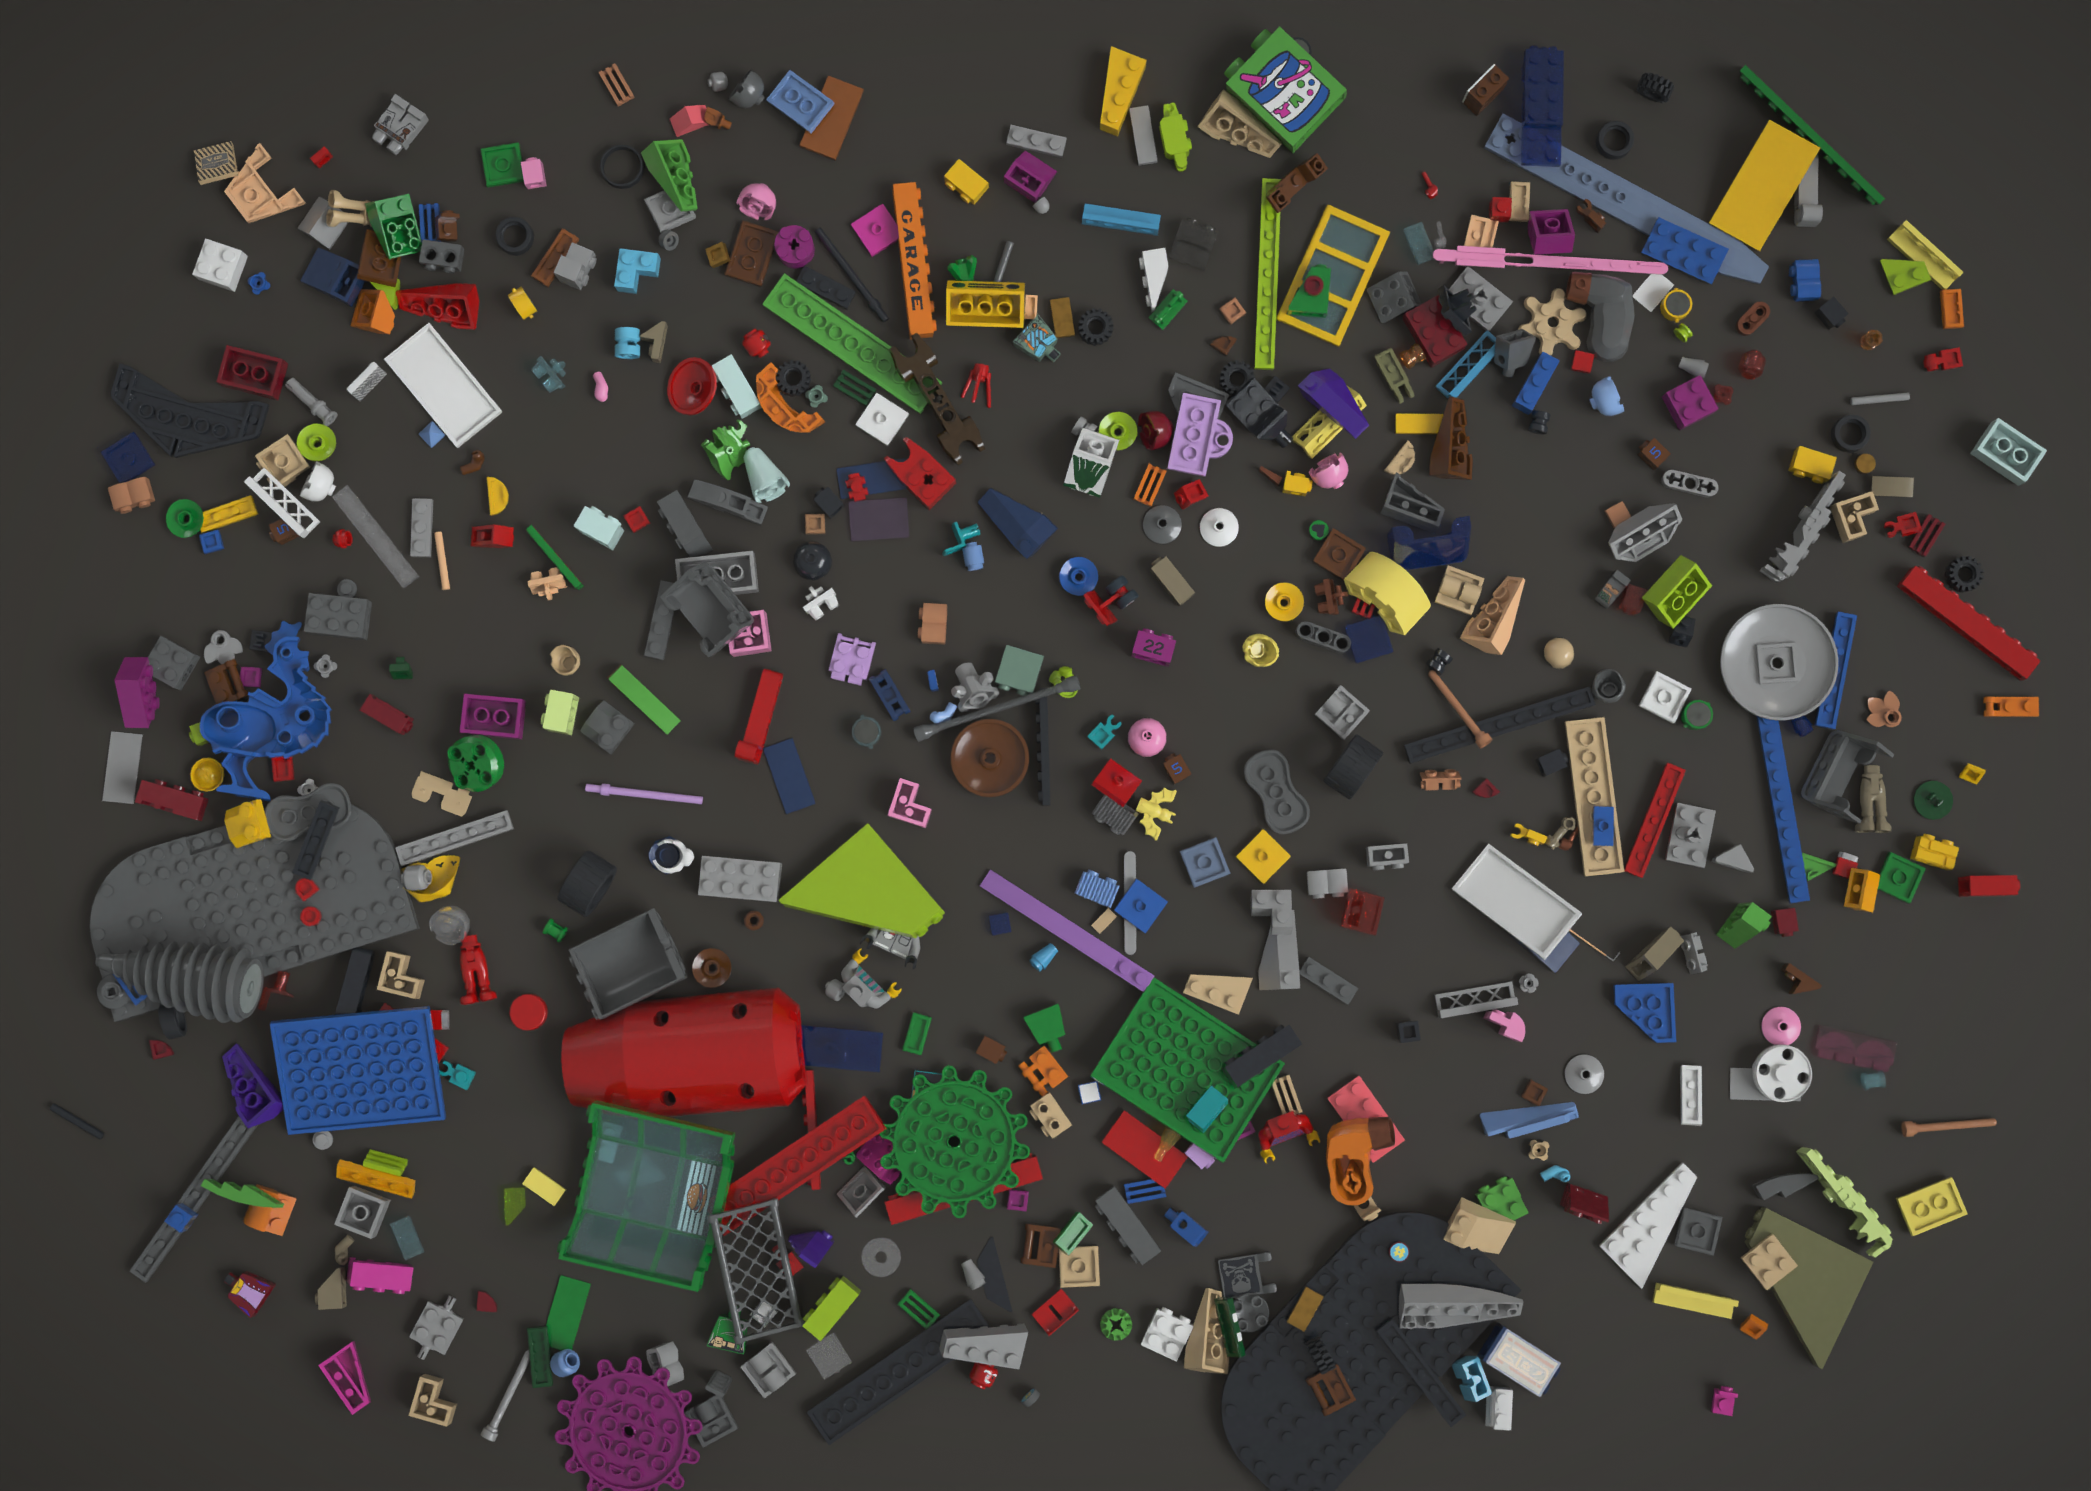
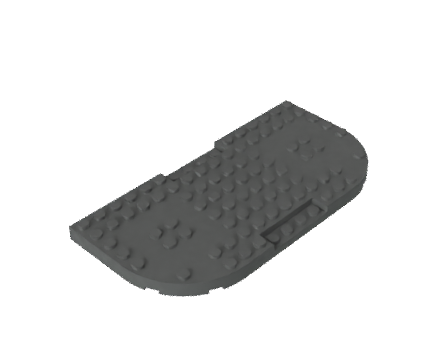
[90,804,420,1022]

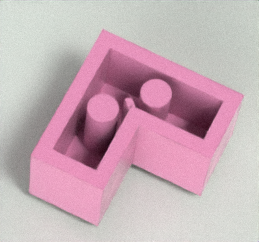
[729,610,772,657]
[888,778,932,828]

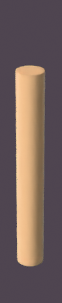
[434,532,450,590]

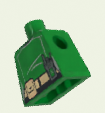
[707,1306,748,1355]

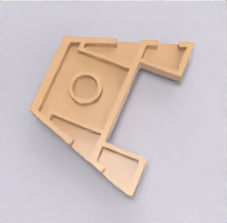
[224,143,306,223]

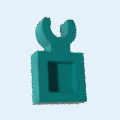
[1087,715,1121,750]
[439,1061,476,1090]

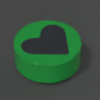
[1309,520,1329,540]

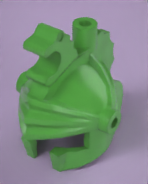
[701,419,750,480]

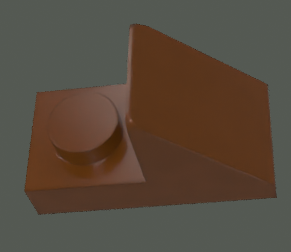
[1780,963,1822,994]

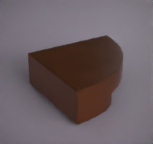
[1210,336,1237,356]

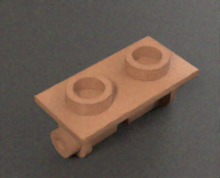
[1420,769,1461,791]

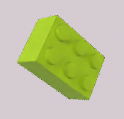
[1642,555,1712,629]
[803,1276,861,1341]

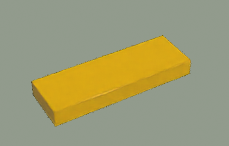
[1395,414,1444,434]
[200,495,258,533]

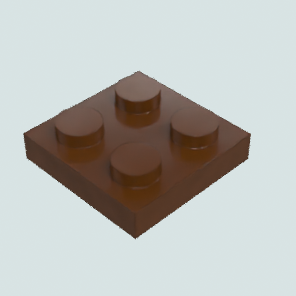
[1313,528,1366,581]

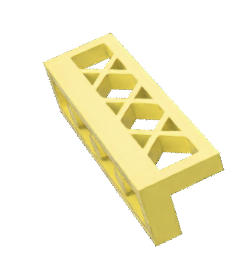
[1887,220,1963,290]
[1292,386,1367,459]
[1652,1283,1739,1319]

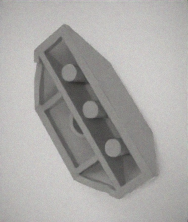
[1608,503,1682,562]

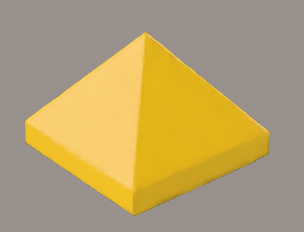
[1959,763,1986,785]

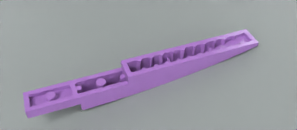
[980,870,1154,992]

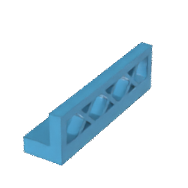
[1082,204,1161,236]
[1435,330,1496,399]

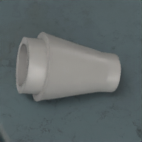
[1679,357,1709,378]
[961,1259,986,1290]

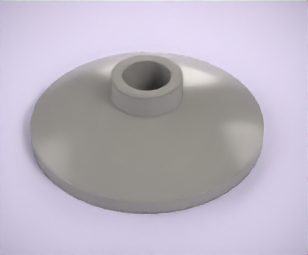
[1565,1054,1604,1094]

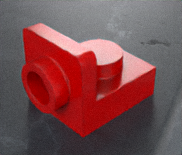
[1174,479,1209,510]

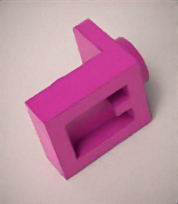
[1711,1386,1738,1416]

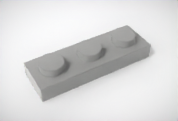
[1006,125,1067,158]
[410,499,433,558]

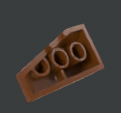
[1429,397,1473,480]

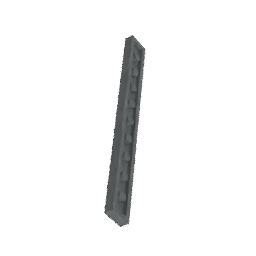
[130,1116,259,1283]

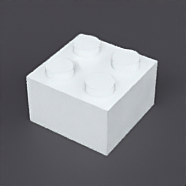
[192,238,248,292]

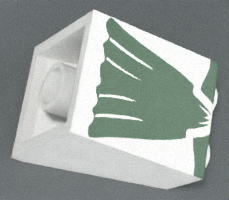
[1063,428,1119,498]

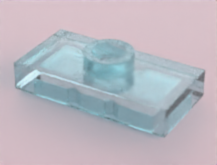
[1403,222,1434,265]
[390,1216,425,1260]

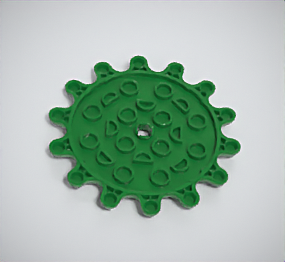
[879,1065,1030,1218]

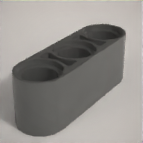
[1295,621,1351,654]

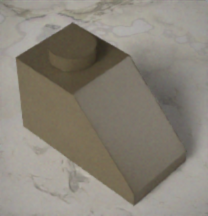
[315,1267,347,1310]

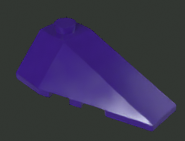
[222,1044,284,1128]
[788,1230,835,1268]

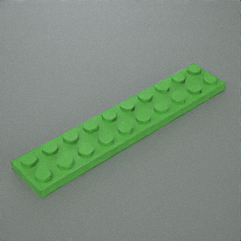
[762,273,942,414]

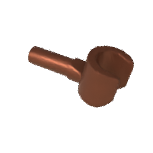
[1559,826,1578,851]

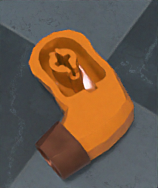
[1326,1117,1395,1206]

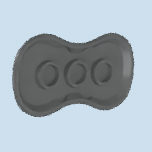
[1244,750,1310,834]
[265,783,351,841]

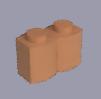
[108,477,155,514]
[918,603,948,645]

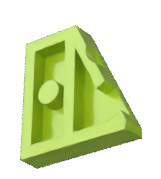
[1880,259,1931,295]

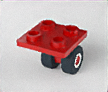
[1084,575,1139,626]

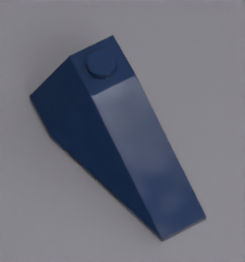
[978,488,1058,559]

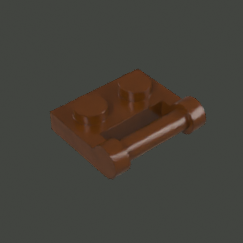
[204,659,248,704]
[1020,1223,1061,1268]
[1305,1363,1356,1416]

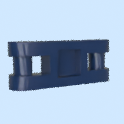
[869,669,911,721]

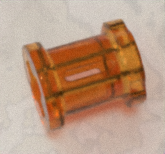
[1860,330,1882,351]

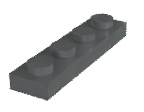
[644,580,675,660]

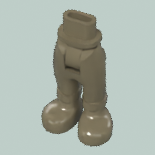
[1855,765,1892,833]

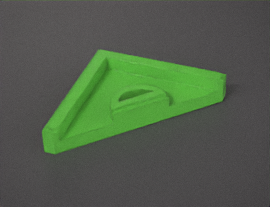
[1802,853,1836,881]

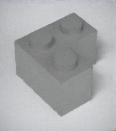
[554,242,597,290]
[1250,890,1293,935]

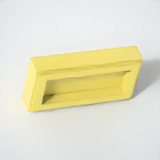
[522,1167,567,1206]

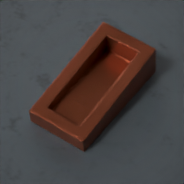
[1259,466,1282,486]

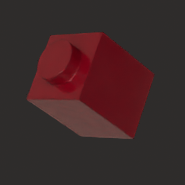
[1771,908,1799,937]

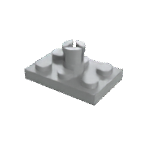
[1449,266,1513,331]
[1665,803,1716,868]

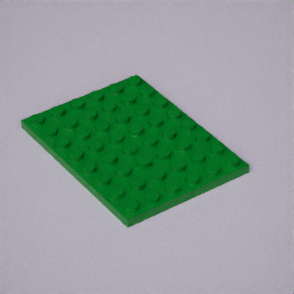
[1090,978,1285,1163]

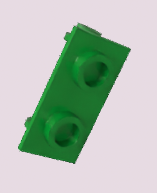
[1149,289,1188,330]

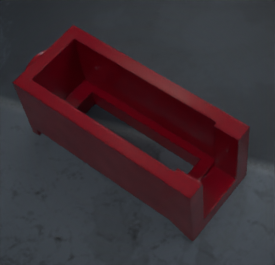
[360,694,413,735]

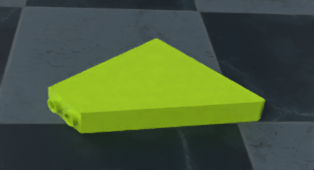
[779,823,945,939]

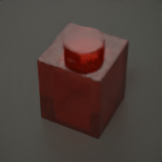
[1619,584,1647,616]

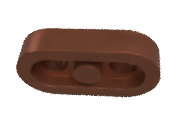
[1736,302,1770,336]

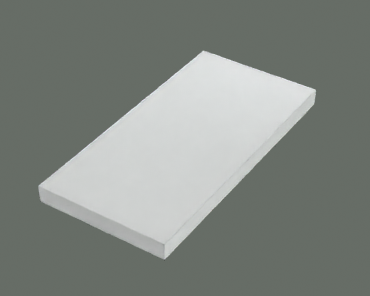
[384,323,502,448]
[1452,844,1582,960]

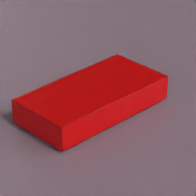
[271,757,294,782]

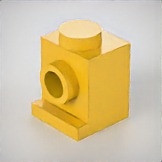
[1282,471,1313,497]

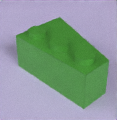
[1716,902,1772,949]

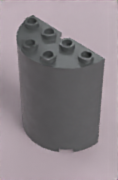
[569,908,687,1020]

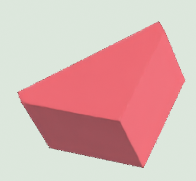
[670,105,708,137]

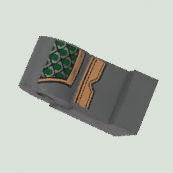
[1595,570,1631,609]

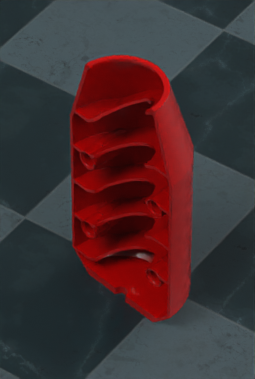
[561,987,807,1119]

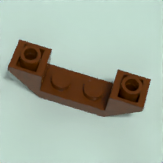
[1266,153,1328,213]

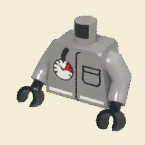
[860,928,921,969]

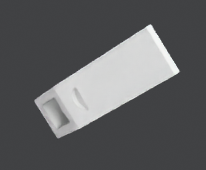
[1139,248,1168,312]

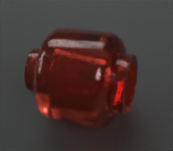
[1738,350,1766,380]

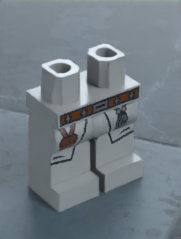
[372,94,429,155]

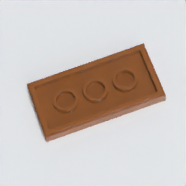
[800,76,864,161]

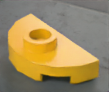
[487,477,509,516]

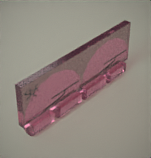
[1815,1026,1897,1072]

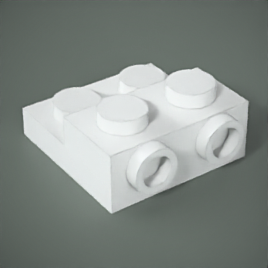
[1141,1307,1194,1362]

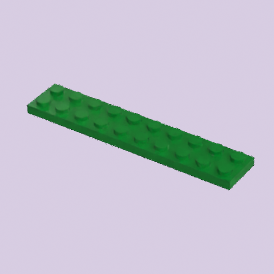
[1740,65,1885,205]

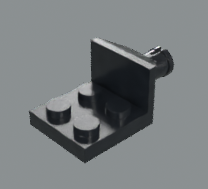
[1225,377,1293,448]

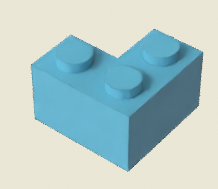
[614,249,661,294]

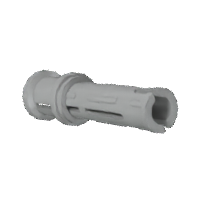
[285,377,338,426]

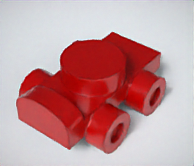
[845,473,869,502]

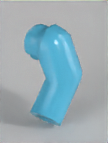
[1540,1165,1571,1182]

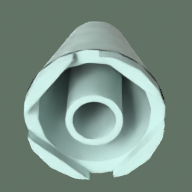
[743,447,790,503]

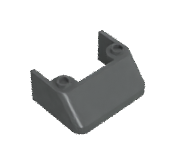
[1801,730,1894,824]

